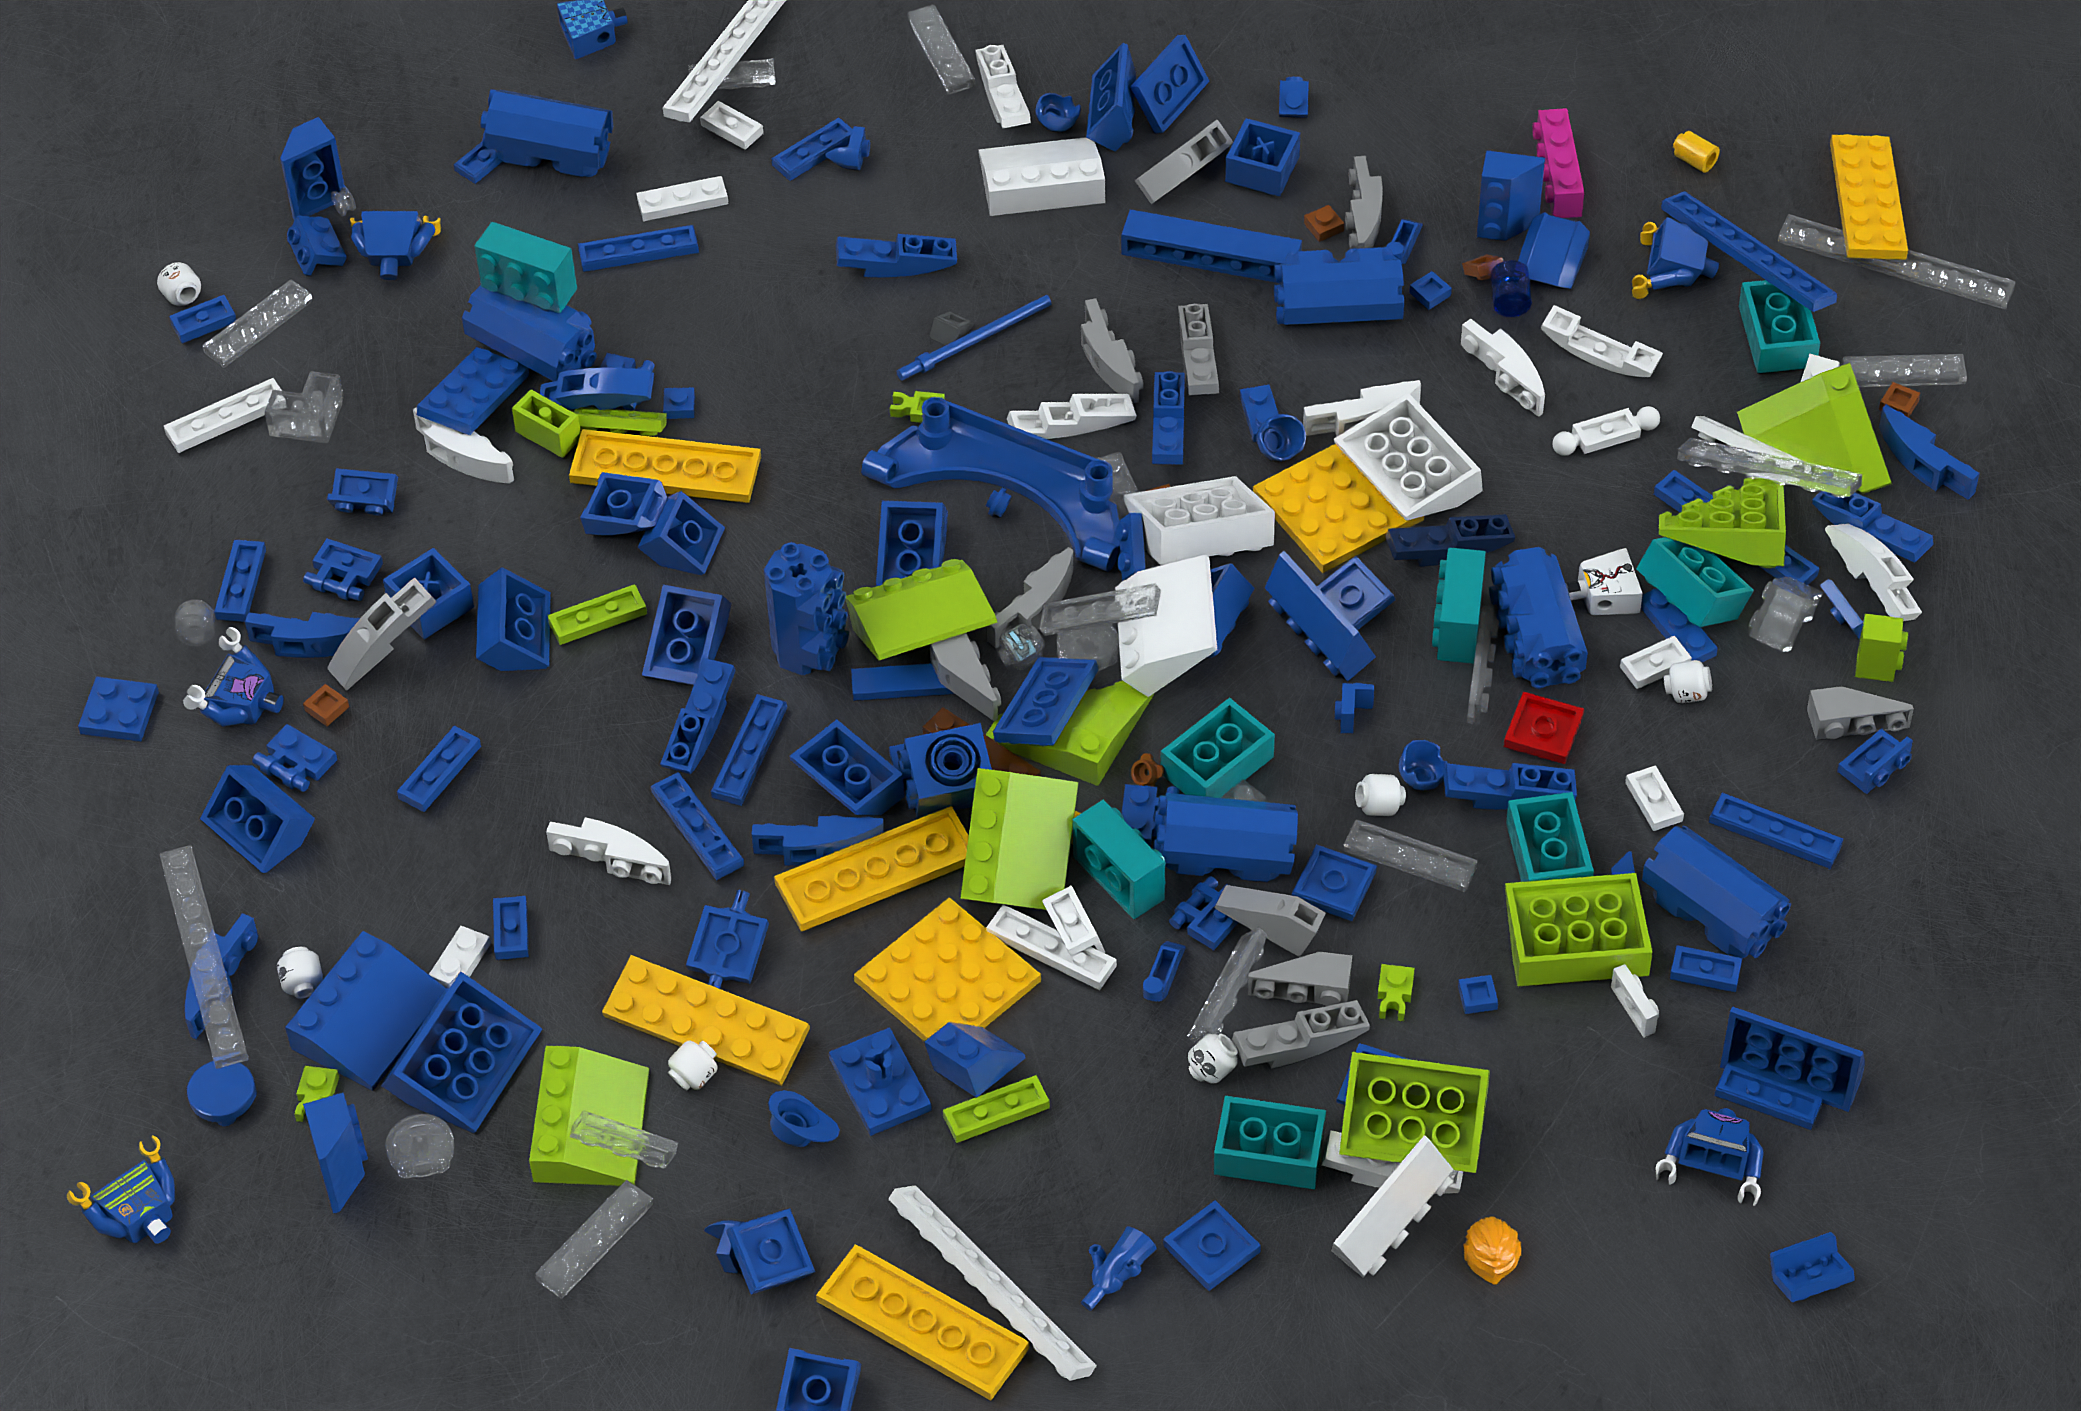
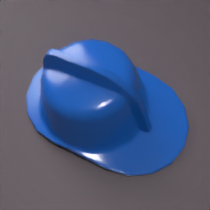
[768,1090,840,1147]

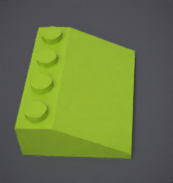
[845,559,998,660]
[961,768,1079,910]
[1505,873,1652,986]
[529,1046,650,1186]
[1339,1052,1490,1173]

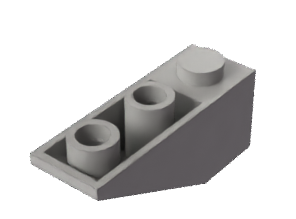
[929,633,1001,721]
[1807,686,1914,740]
[1214,885,1326,957]
[1248,952,1352,1006]

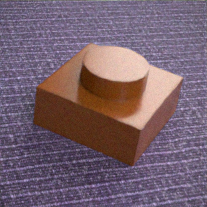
[1304,205,1344,242]
[1462,254,1505,280]
[1879,382,1920,418]
[303,684,349,726]

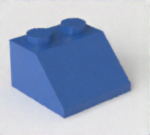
[638,491,725,575]
[924,1022,1026,1098]

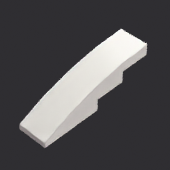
[1007,394,1137,439]

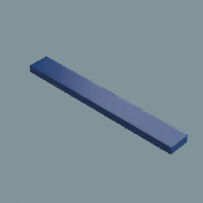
[1661,191,1837,312]

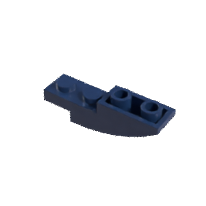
[1385,514,1515,567]

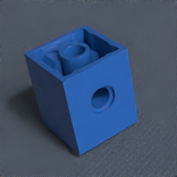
[898,723,992,818]

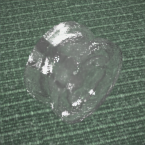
[331,187,356,216]

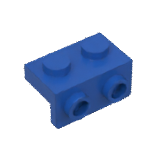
[287,215,347,275]
[327,468,398,516]
[1837,729,1913,794]
[1770,1232,1855,1302]

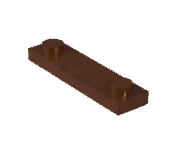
[922,707,1041,777]

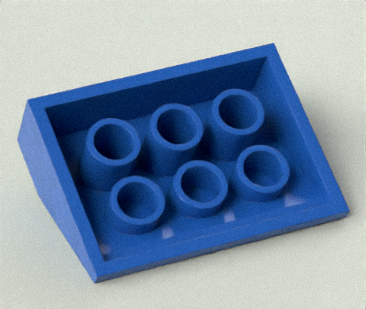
[285,931,446,1091]
[381,972,542,1133]
[1720,1007,1865,1112]

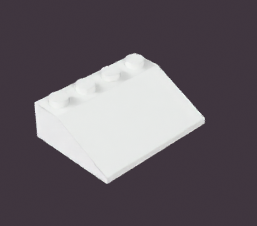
[978,137,1105,216]
[1334,393,1483,521]
[1124,476,1275,565]
[1115,555,1217,697]
[1331,1135,1453,1278]

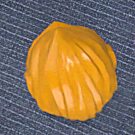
[1463,1216,1522,1285]

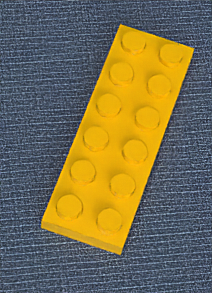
[1830,134,1908,260]
[569,429,761,503]
[774,806,969,932]
[602,955,810,1086]
[816,1244,1029,1401]

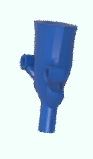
[1081,1226,1157,1311]

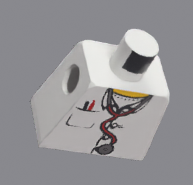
[1565,548,1643,615]

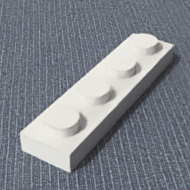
[164,378,288,453]
[1691,416,1813,480]
[986,904,1117,990]

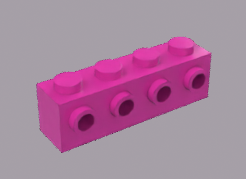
[1532,108,1584,218]

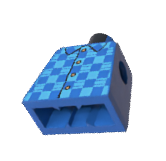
[557,0,628,59]

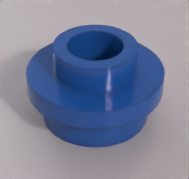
[986,487,1012,518]

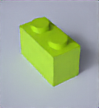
[512,389,581,458]
[1855,614,1908,682]

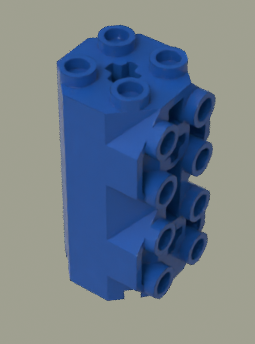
[480,89,613,177]
[1274,247,1404,325]
[462,285,597,381]
[764,542,849,675]
[1489,547,1588,689]
[1153,793,1298,882]
[1642,826,1791,958]

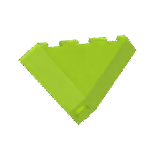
[1737,363,1892,494]
[1659,476,1786,568]
[986,681,1154,786]

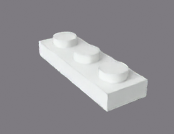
[636,176,728,221]

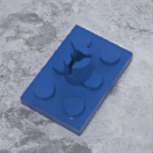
[1130,35,1209,133]
[829,1027,932,1136]

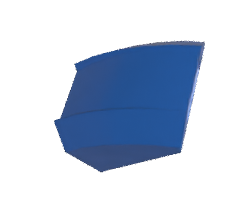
[1514,212,1590,289]
[580,472,668,535]
[776,1348,862,1411]

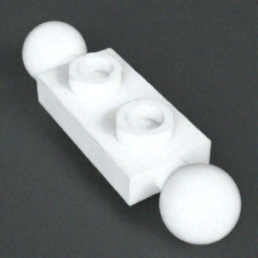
[1552,406,1660,456]

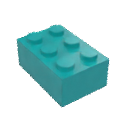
[474,222,577,313]
[1739,280,1820,373]
[1636,537,1754,627]
[1432,548,1486,664]
[1160,697,1275,798]
[1506,792,1594,882]
[1072,799,1166,919]
[1214,1096,1326,1189]

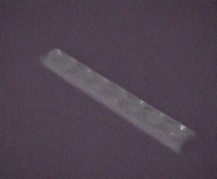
[1778,214,2016,310]
[159,845,249,1069]

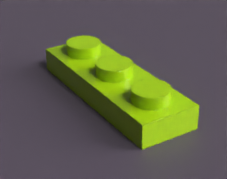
[573,407,667,436]
[548,584,647,645]
[943,1075,1050,1143]

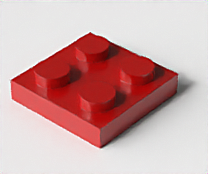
[1503,691,1584,764]

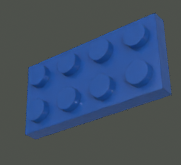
[416,347,529,435]
[993,657,1099,746]

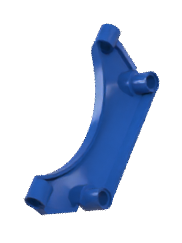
[861,397,1120,572]

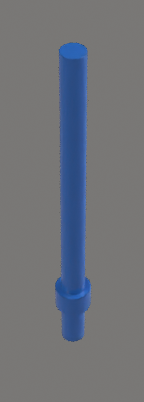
[896,295,1052,381]

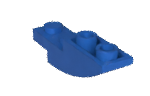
[836,234,957,278]
[540,367,654,411]
[1152,371,1185,464]
[1879,404,1980,500]
[1812,482,1933,563]
[245,612,360,658]
[660,658,736,774]
[1443,763,1577,809]
[752,815,884,865]
[185,913,258,1039]

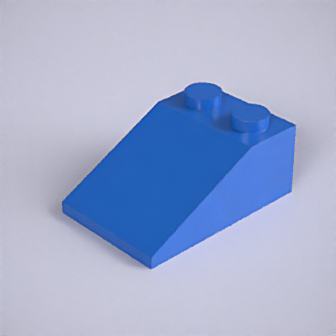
[876,501,948,586]
[642,585,732,686]

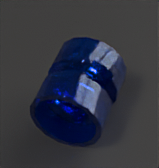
[1491,260,1532,317]

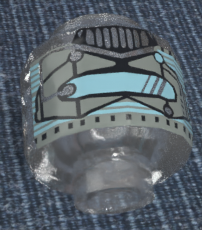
[997,624,1046,670]

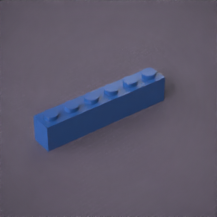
[1121,210,1302,283]

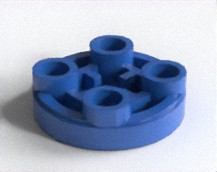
[187,1059,257,1126]

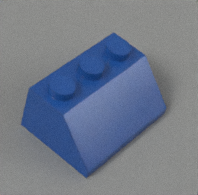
[1086,43,1136,152]
[280,117,347,220]
[1477,151,1545,241]
[1206,563,1255,658]
[476,567,551,671]
[790,720,904,815]
[200,765,315,873]
[303,1093,368,1214]

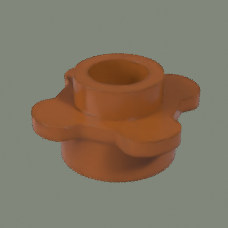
[1131,753,1164,787]

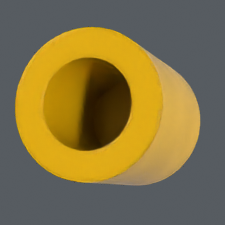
[1673,131,1720,173]

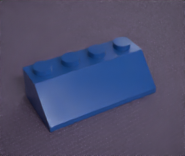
[1265,551,1376,682]

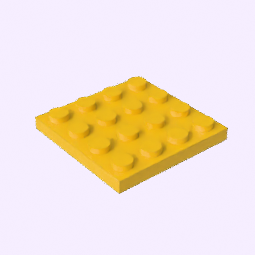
[1253,444,1424,573]
[854,897,1041,1041]

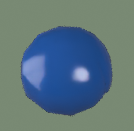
[1035,93,1082,132]
[1256,414,1307,462]
[1399,740,1448,791]

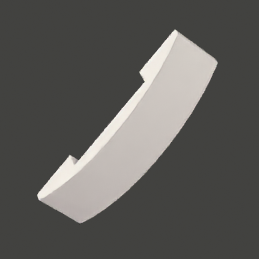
[1541,305,1663,377]

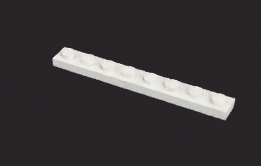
[663,0,786,123]
[889,1185,1097,1381]

